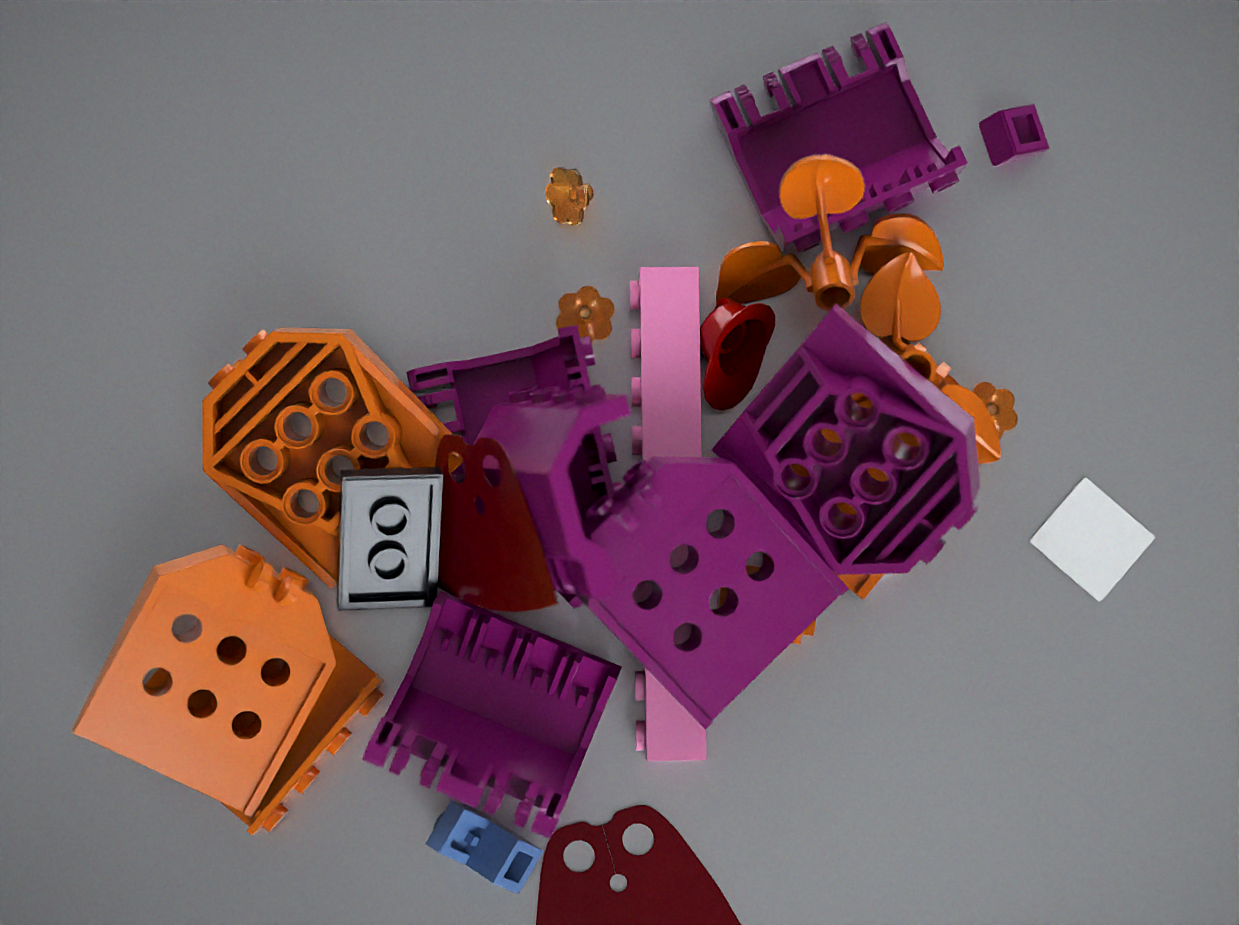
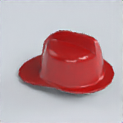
[700,298,775,411]

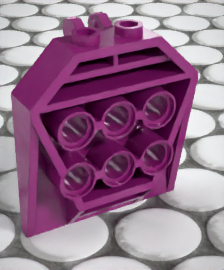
[711,304,980,575]
[577,456,849,730]

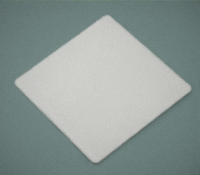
[1030,477,1155,602]

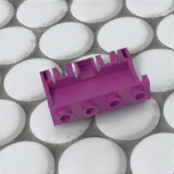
[709,22,968,253]
[406,325,623,525]
[462,385,631,600]
[362,590,622,839]

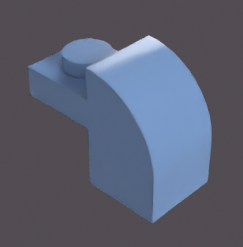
[425,800,543,894]

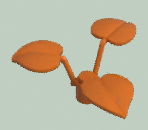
[716,154,944,311]
[820,252,1001,464]

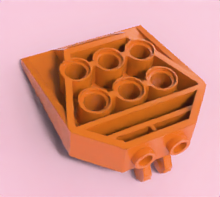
[202,327,464,589]
[72,544,337,817]

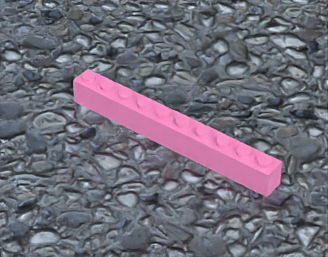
[630,267,707,761]

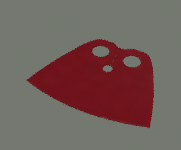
[435,434,558,612]
[536,805,741,925]

